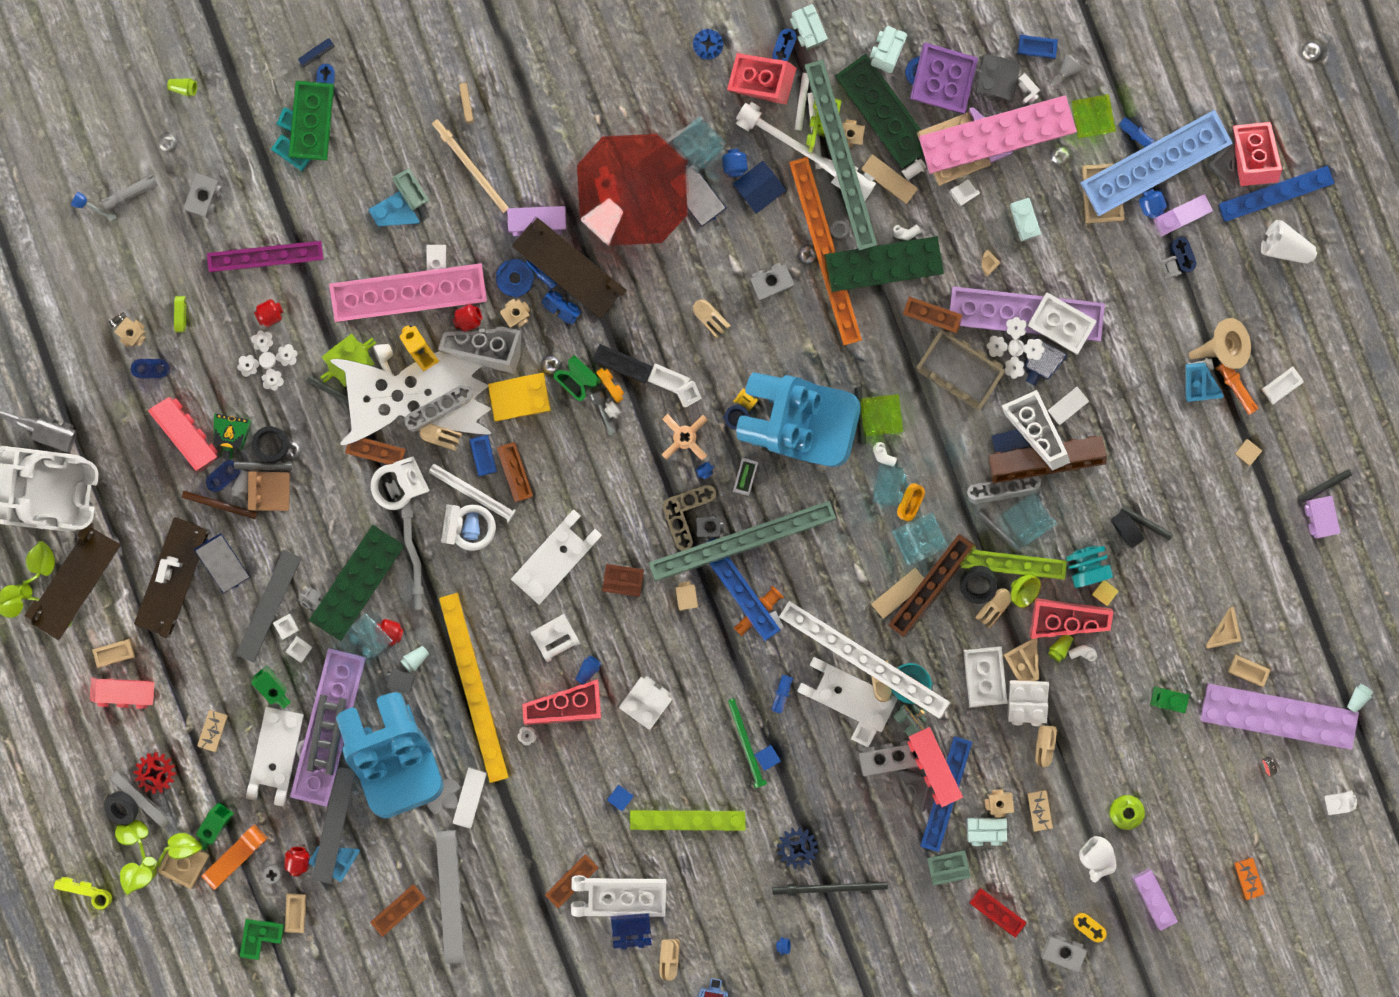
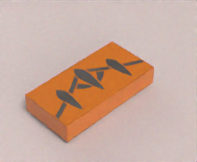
[1234,857,1265,900]

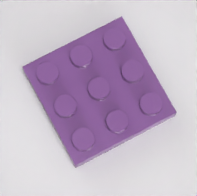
[910,43,978,114]

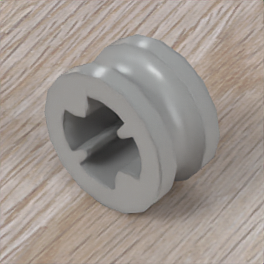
[386,479,401,499]

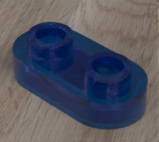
[130,359,170,379]
[206,460,240,492]

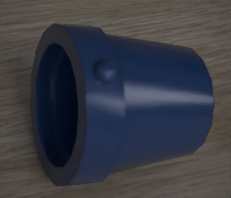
[723,405,751,430]

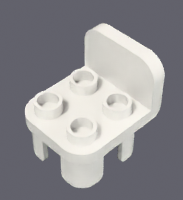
[0,446,98,532]

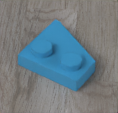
[368,191,420,227]
[1185,362,1224,402]
[308,846,360,882]

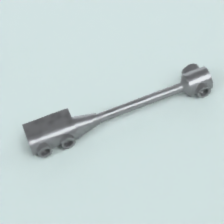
[0,410,77,453]

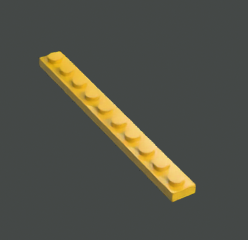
[439,593,509,783]

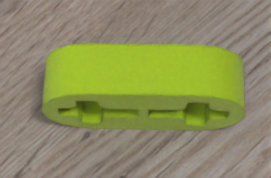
[174,296,187,332]

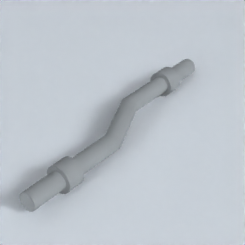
[401,495,424,610]

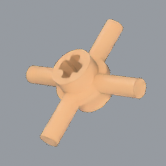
[661,414,708,460]

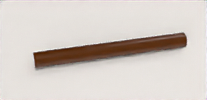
[182,491,258,519]

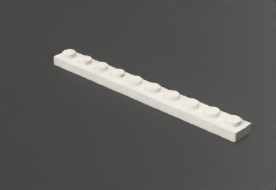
[779,601,951,719]

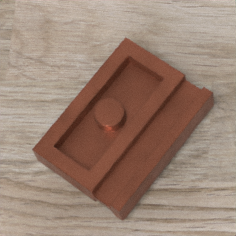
[602,564,644,597]

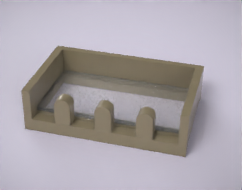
[914,329,1005,411]

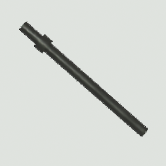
[772,882,888,896]

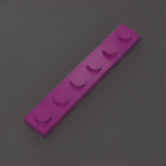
[207,241,324,273]

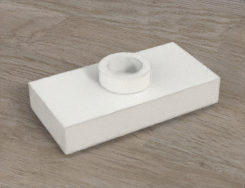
[427,245,446,270]

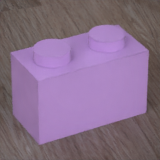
[1305,496,1340,538]

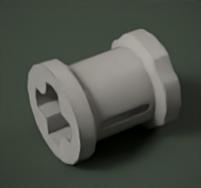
[1160,256,1182,279]
[263,865,283,884]

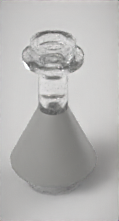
[1045,53,1084,93]

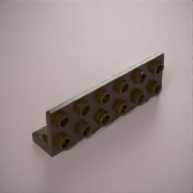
[512,216,627,318]
[134,517,210,638]
[24,522,121,640]

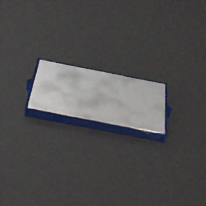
[668,163,727,227]
[194,533,250,594]

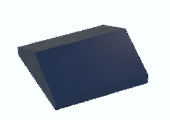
[733,161,786,214]

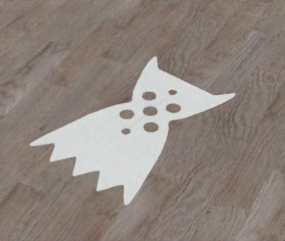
[331,352,491,445]

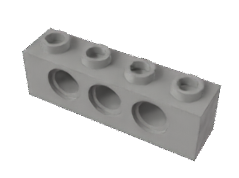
[858,740,918,776]

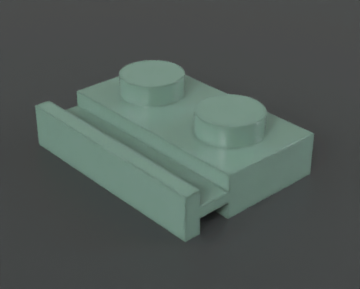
[927,850,971,886]

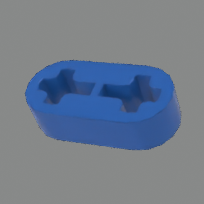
[772,28,796,61]
[316,64,335,84]

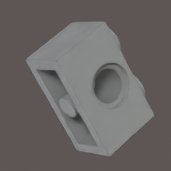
[183,173,222,218]
[750,263,794,301]
[1041,934,1087,973]

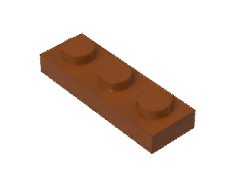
[903,296,964,333]
[345,438,406,464]
[497,442,533,502]
[545,854,599,908]
[370,884,426,937]

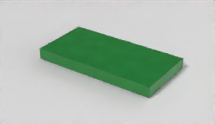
[289,80,334,161]

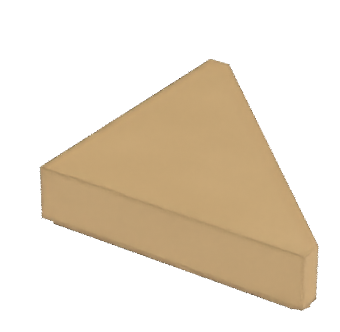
[1205,607,1241,649]

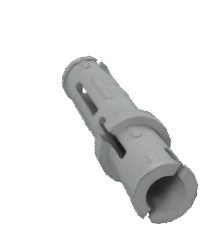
[101,174,158,211]

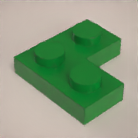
[240,918,284,960]

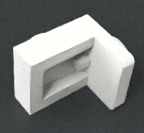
[1324,790,1357,815]

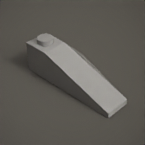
[438,327,522,374]

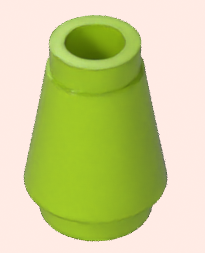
[167,78,198,97]
[1048,635,1074,662]

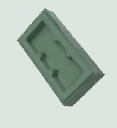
[392,168,429,211]

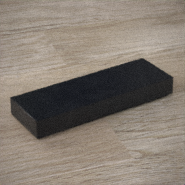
[592,344,653,384]

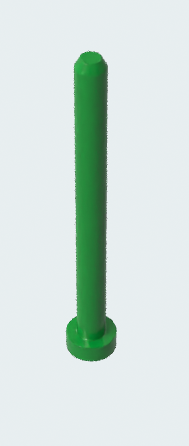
[728,698,767,788]

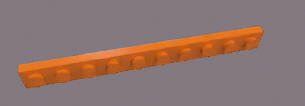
[789,157,862,346]

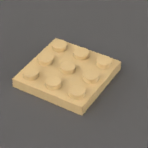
[917,112,991,186]

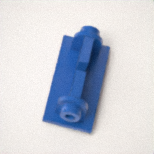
[541,291,582,325]

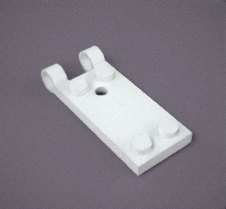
[511,510,602,605]
[797,657,898,732]
[246,706,304,807]
[571,875,666,917]

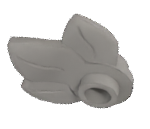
[427,779,460,814]

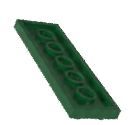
[835,54,923,169]
[824,236,944,293]
[309,524,405,642]

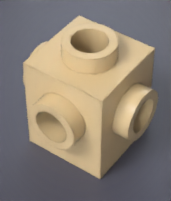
[842,119,865,148]
[500,299,531,329]
[114,317,147,347]
[985,789,1014,818]

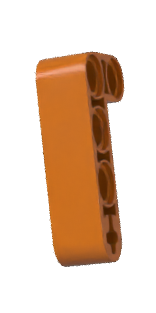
[201,824,268,890]

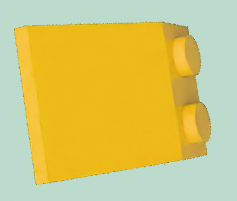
[488,373,551,422]

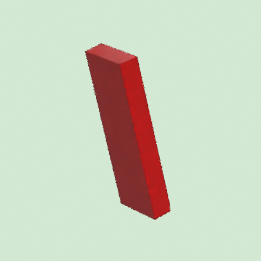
[969,888,1027,938]

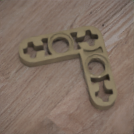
[663,485,716,551]

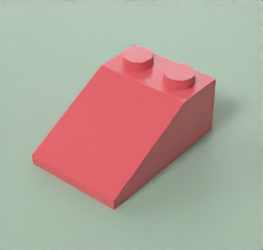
[727,53,796,105]
[1232,122,1282,186]

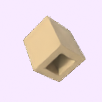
[675,581,698,610]

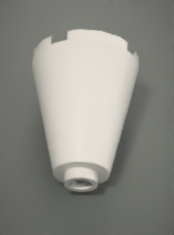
[1261,220,1317,264]

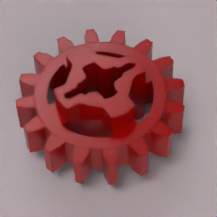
[134,752,177,794]

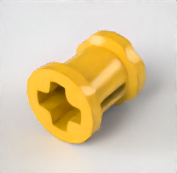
[733,388,758,413]

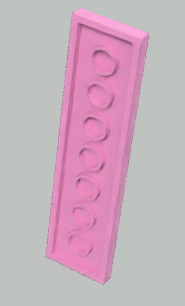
[919,95,1077,174]
[329,263,487,322]

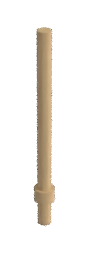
[432,119,508,213]

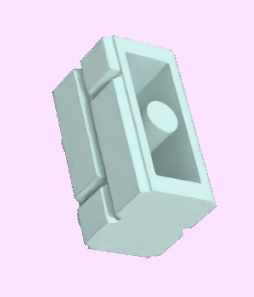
[790,4,828,50]
[870,26,907,73]
[1009,198,1041,242]
[967,817,1007,846]

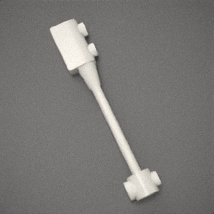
[735,102,876,201]

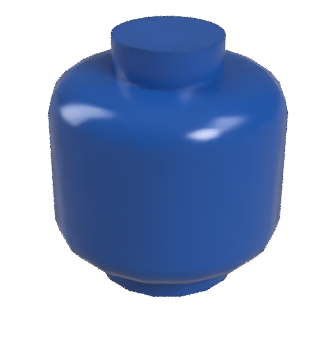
[722,149,748,177]
[1139,188,1167,218]

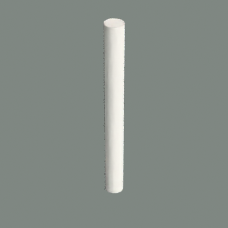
[807,93,823,170]

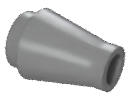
[231,470,249,500]

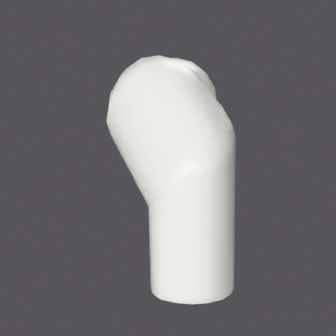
[893,224,922,241]
[873,442,897,467]
[1068,644,1097,661]

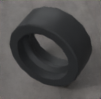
[252,426,289,463]
[1111,511,1144,548]
[961,565,997,604]

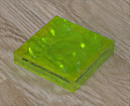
[1071,94,1116,139]
[860,394,903,436]

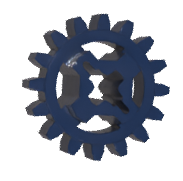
[777,827,818,869]

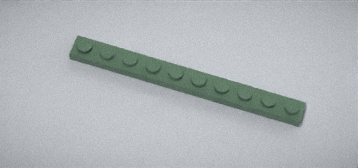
[805,59,877,250]
[649,501,836,582]

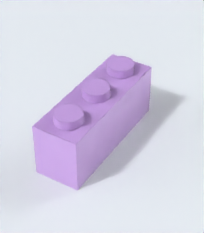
[507,206,567,236]
[1132,868,1178,931]

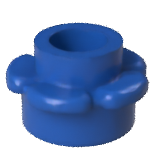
[696,462,714,479]
[776,937,791,956]

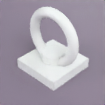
[371,456,430,510]
[441,504,496,551]

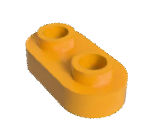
[595,368,624,404]
[897,483,925,521]

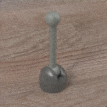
[588,390,615,436]

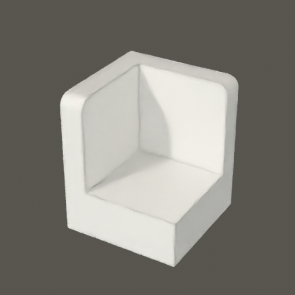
[949,180,980,207]

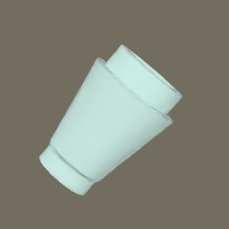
[400,646,429,673]
[1347,683,1373,713]

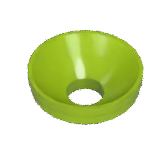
[1011,574,1041,608]
[1109,795,1145,830]

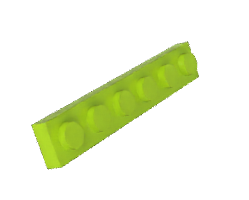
[961,550,1067,580]
[630,810,745,831]

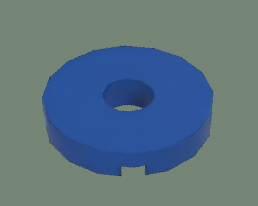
[496,259,534,297]

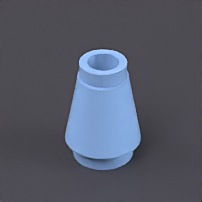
[461,512,480,540]

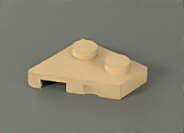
[1003,638,1039,681]

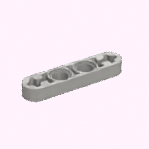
[405,385,473,432]
[967,476,1041,504]
[110,770,171,828]

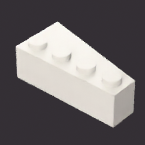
[1002,390,1070,471]

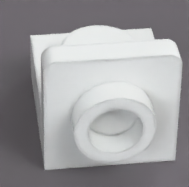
[1017,73,1040,105]
[155,556,183,583]

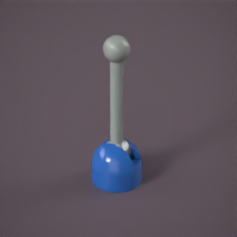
[71,192,116,222]

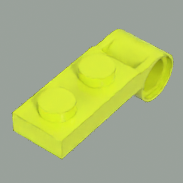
[54,877,112,910]

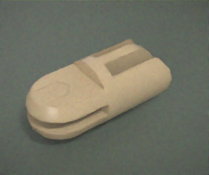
[693,299,731,338]
[420,424,462,451]
[975,588,1011,629]
[871,660,893,702]
[1035,725,1057,768]
[659,939,680,981]

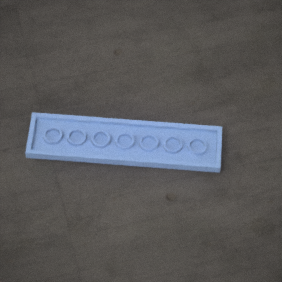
[1080,110,1233,216]

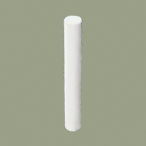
[794,73,809,131]

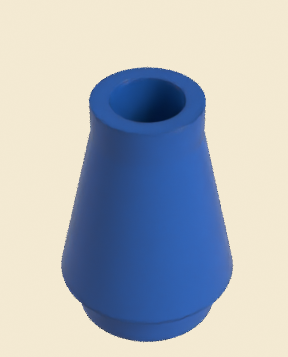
[575,655,601,685]

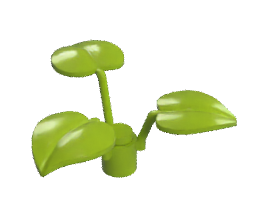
[0,541,72,627]
[115,819,202,895]

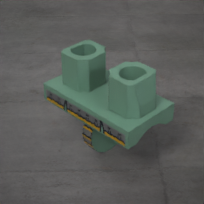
[893,703,927,737]

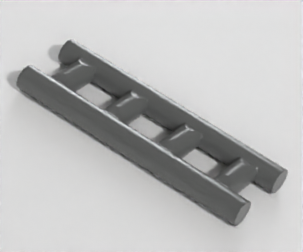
[307,695,347,775]

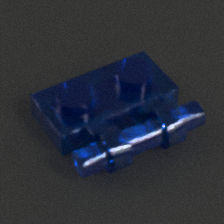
[611,913,652,950]

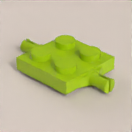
[320,333,377,387]

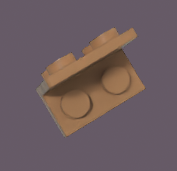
[248,471,290,511]

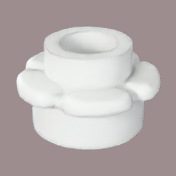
[604,401,621,418]
[518,727,537,745]

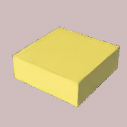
[1091,580,1119,606]

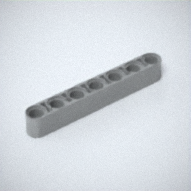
[436,830,465,964]

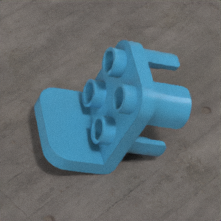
[736,372,860,467]
[336,692,444,818]

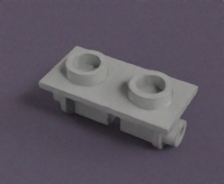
[298,587,322,610]

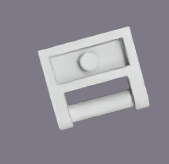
[530,614,581,662]

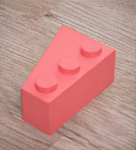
[89,677,154,709]

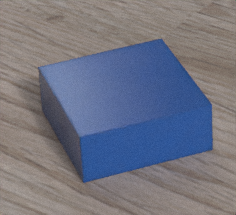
[754,745,780,771]
[607,784,634,811]

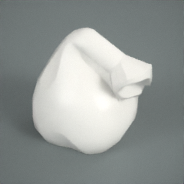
[1079,836,1116,883]

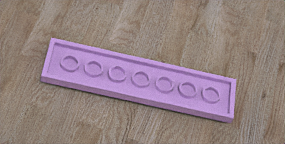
[949,286,1105,342]
[290,648,366,807]
[1200,683,1359,750]

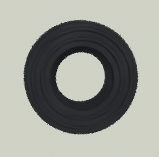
[104,791,138,825]

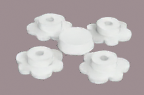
[987,317,1045,379]
[237,330,298,391]

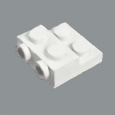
[619,676,672,730]
[1007,680,1049,726]

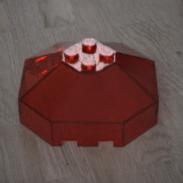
[577,134,689,246]

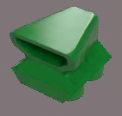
[554,355,602,401]

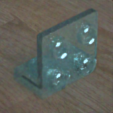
[673,116,726,173]
[872,465,907,506]
[1003,494,1058,546]
[892,513,948,565]
[347,613,393,661]

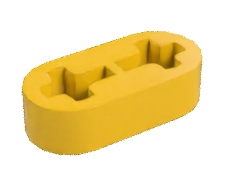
[1073,912,1106,942]

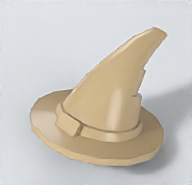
[1189,318,1251,369]

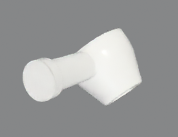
[373,344,394,376]

